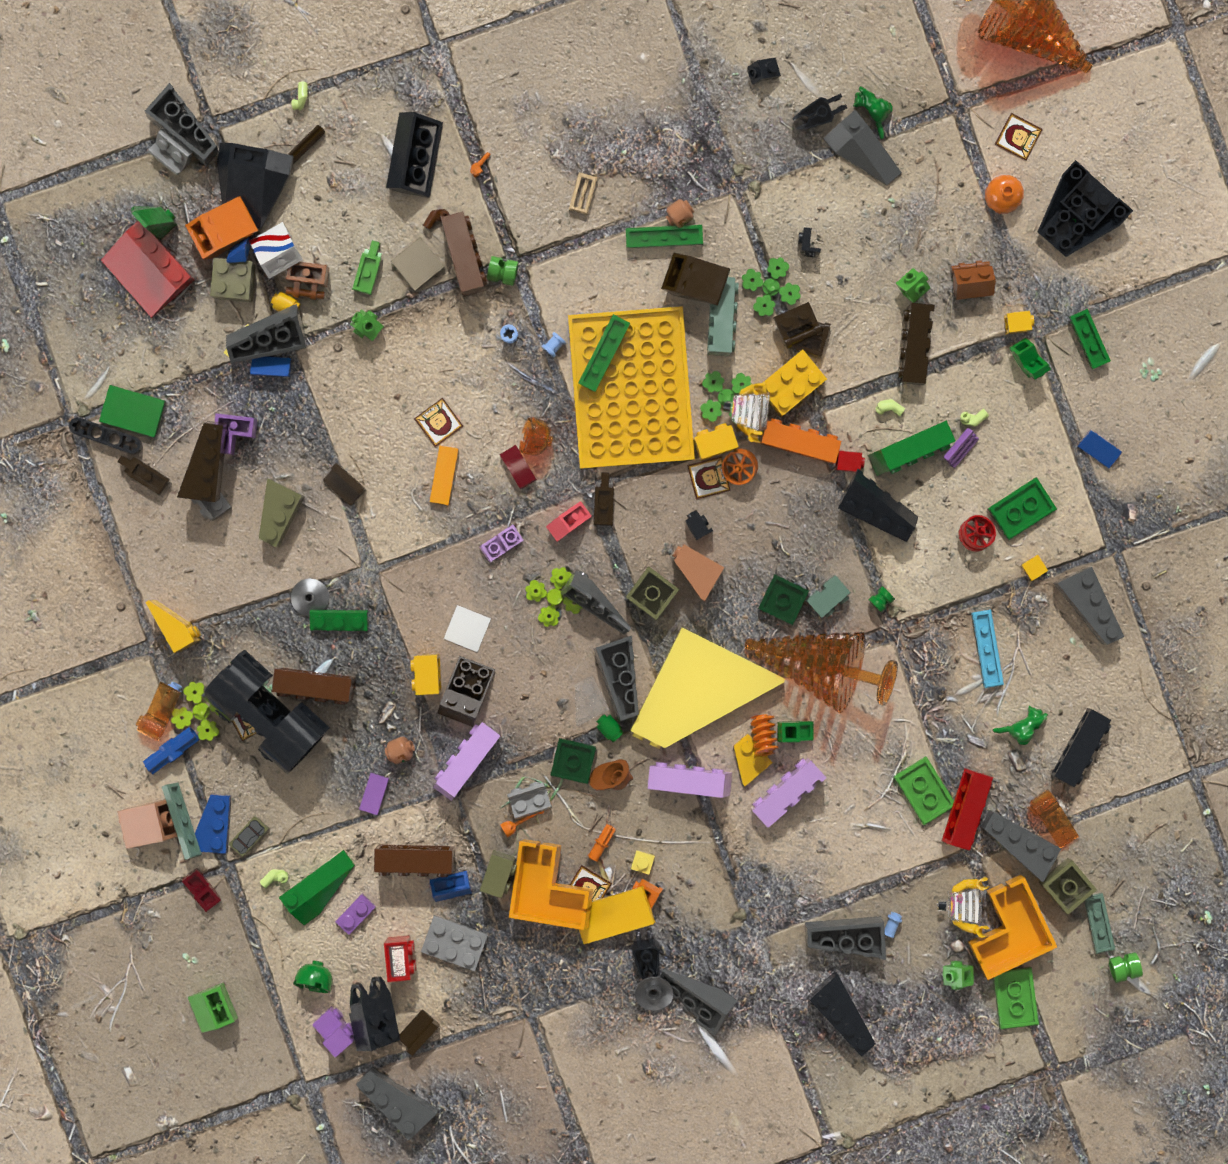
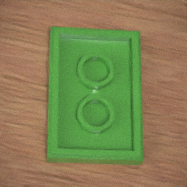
[893,756,954,825]
[994,967,1039,1029]

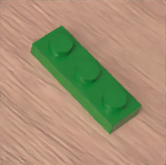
[1069,309,1111,369]
[309,610,368,631]

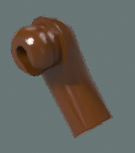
[422,209,450,230]

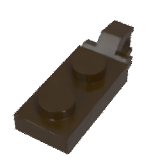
[117,455,170,495]
[593,472,614,526]

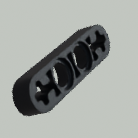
[69,417,143,454]

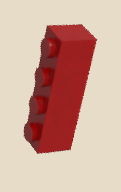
[942,768,993,851]

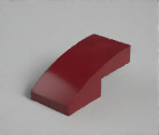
[499,445,537,490]
[182,868,221,912]

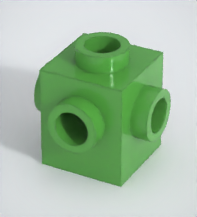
[896,268,931,303]
[350,309,384,341]
[942,961,974,990]

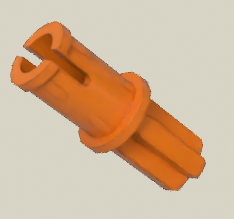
[587,824,616,862]

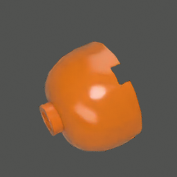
[985,175,1024,214]

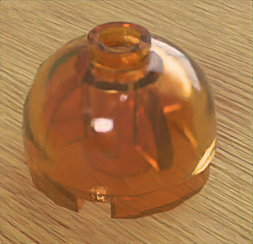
[519,417,553,456]

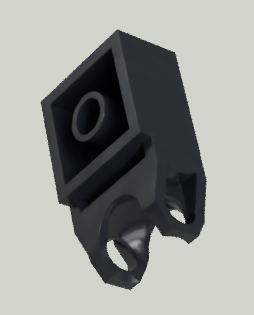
[349,976,400,1051]

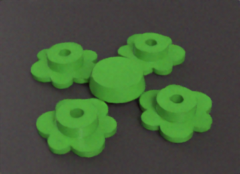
[742,257,801,316]
[700,371,752,424]

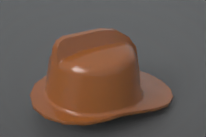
[589,759,633,790]

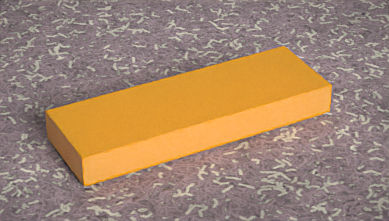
[430,445,459,505]

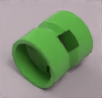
[487,256,518,286]
[1109,952,1143,983]

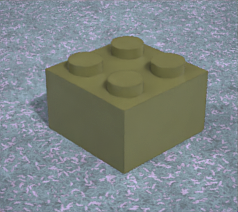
[210,258,256,302]
[626,566,679,620]
[480,850,517,898]
[1039,858,1097,915]

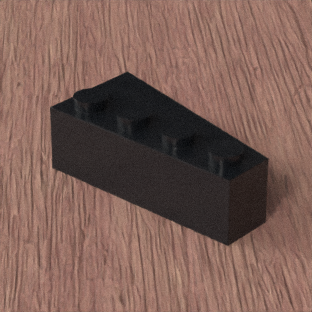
[838,469,918,542]
[808,970,876,1057]

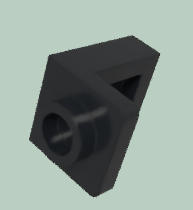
[747,57,781,85]
[798,227,821,257]

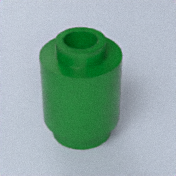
[596,714,624,742]

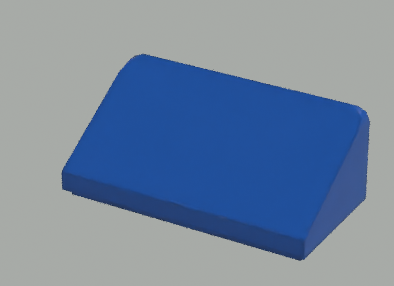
[227,237,251,263]
[250,357,291,377]
[1077,430,1122,468]
[430,871,472,902]

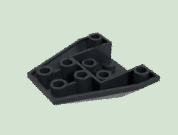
[217,143,294,229]
[1037,160,1133,257]

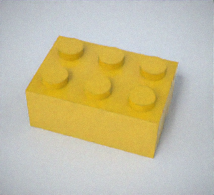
[763,350,827,417]

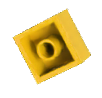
[693,423,739,461]
[411,654,442,695]

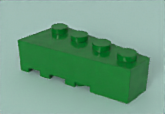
[868,420,956,476]

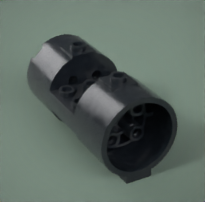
[201,650,330,774]

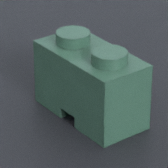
[805,575,851,618]

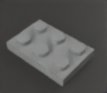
[421,915,488,971]

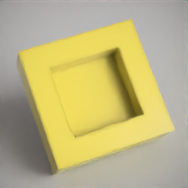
[631,850,655,875]

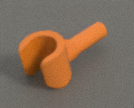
[470,152,490,177]

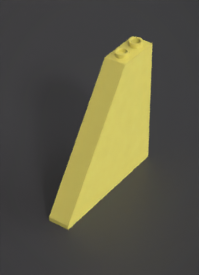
[630,627,785,749]

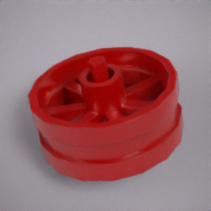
[958,515,996,552]

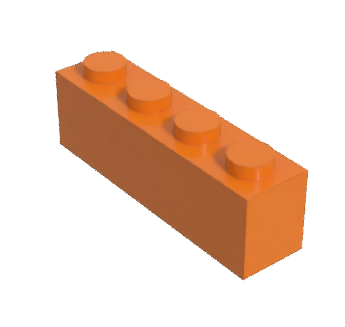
[760,418,842,464]

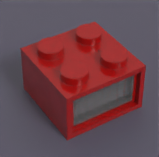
[384,935,417,982]

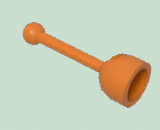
[500,811,544,838]

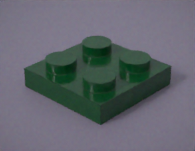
[758,574,809,625]
[550,738,596,784]

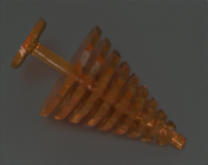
[964,0,1092,73]
[745,631,898,714]

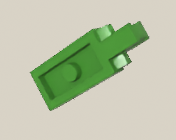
[352,240,382,295]

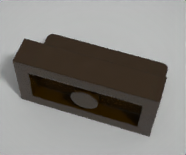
[323,463,366,505]
[399,1009,439,1056]

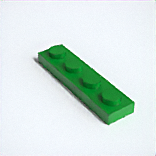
[626,225,703,248]
[578,314,630,392]

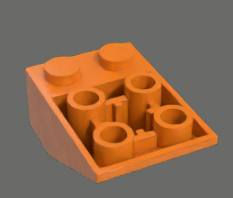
[185,196,258,259]

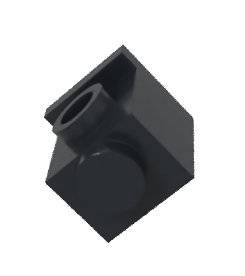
[685,510,713,540]

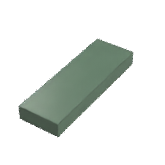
[1084,893,1115,954]

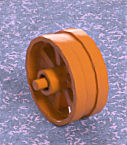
[722,448,758,485]

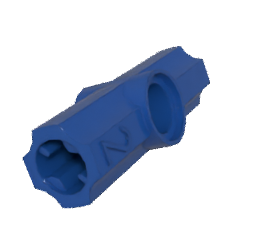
[143,727,200,775]

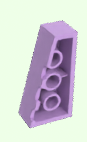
[648,762,732,798]

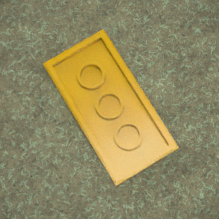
[579,886,656,944]

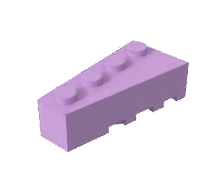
[433,722,500,801]
[752,758,826,828]

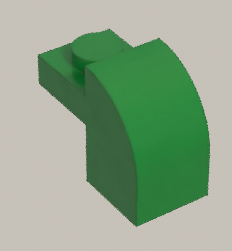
[1010,337,1051,380]
[777,721,814,742]

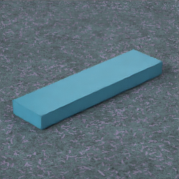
[971,609,1004,688]

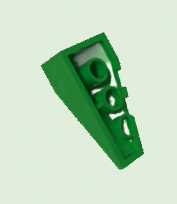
[131,206,177,240]
[279,850,355,925]

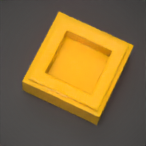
[1021,555,1048,581]

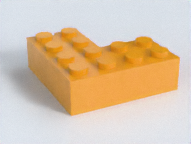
[509,839,594,930]
[968,874,1057,980]

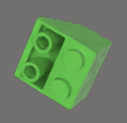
[188,982,238,1033]

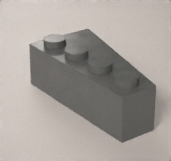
[226,304,306,363]
[981,810,1061,882]

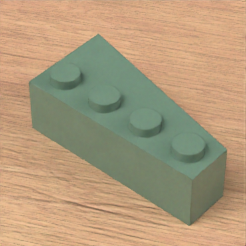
[707,277,739,356]

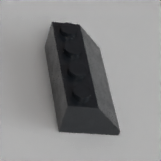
[386,112,443,198]

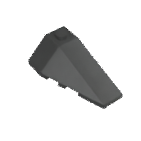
[823,110,902,185]
[561,570,631,634]
[660,969,737,1036]

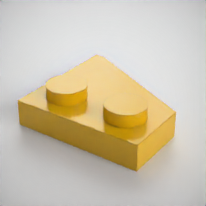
[733,733,773,786]

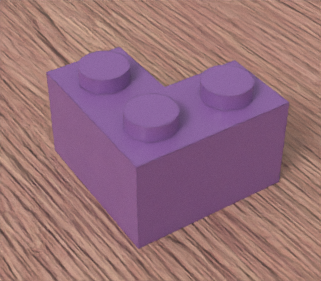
[215,413,258,455]
[312,1006,354,1057]

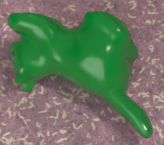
[853,86,893,140]
[993,706,1048,745]

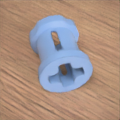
[500,324,518,344]
[541,332,567,357]

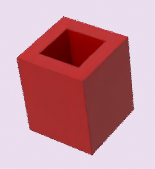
[835,451,865,472]

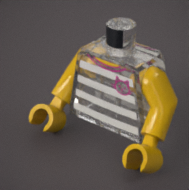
[723,383,770,443]
[937,877,989,938]

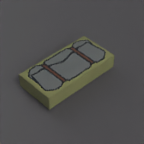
[229,815,269,857]

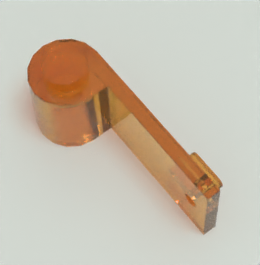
[136,682,181,741]
[1028,789,1079,849]

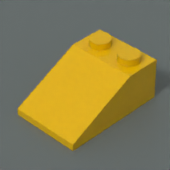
[145,600,201,653]

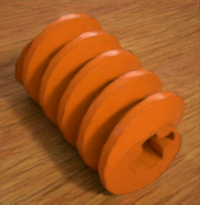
[751,714,778,756]

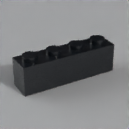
[1051,708,1111,787]

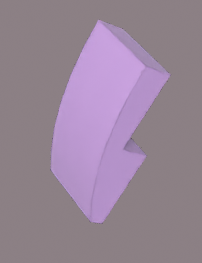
[479,525,523,563]

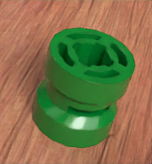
[868,586,895,613]

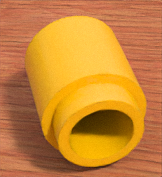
[271,291,301,312]

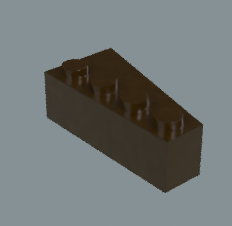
[897,303,935,385]
[177,421,228,502]

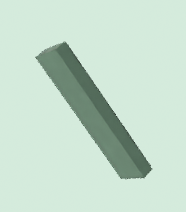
[162,783,202,860]

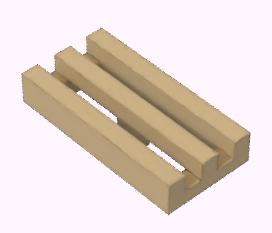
[569,172,597,215]

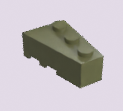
[259,478,305,547]

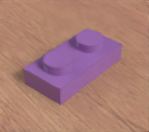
[335,893,376,935]

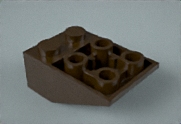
[661,253,730,306]
[437,656,495,727]

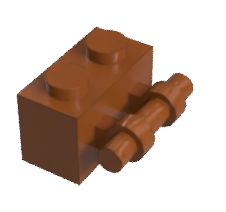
[951,260,996,300]
[286,262,330,300]

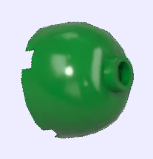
[293,961,333,993]

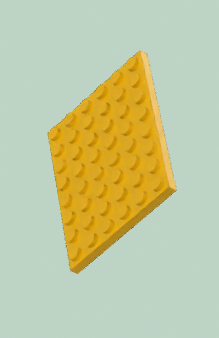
[568,306,695,469]

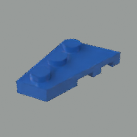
[195,794,231,853]

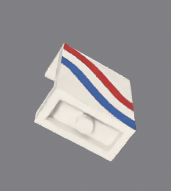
[249,222,303,279]

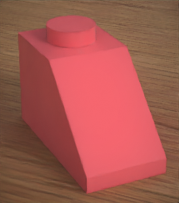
[546,501,592,542]

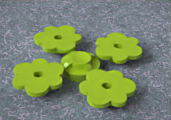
[525,567,582,627]
[171,682,219,741]

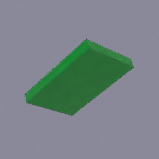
[99,385,166,438]
[987,477,1057,540]

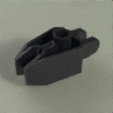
[793,93,847,130]
[632,928,660,980]

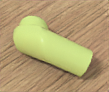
[291,82,308,111]
[875,399,905,416]
[960,409,989,427]
[260,869,288,888]

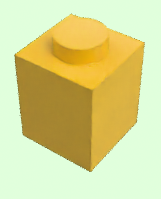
[1004,311,1034,334]

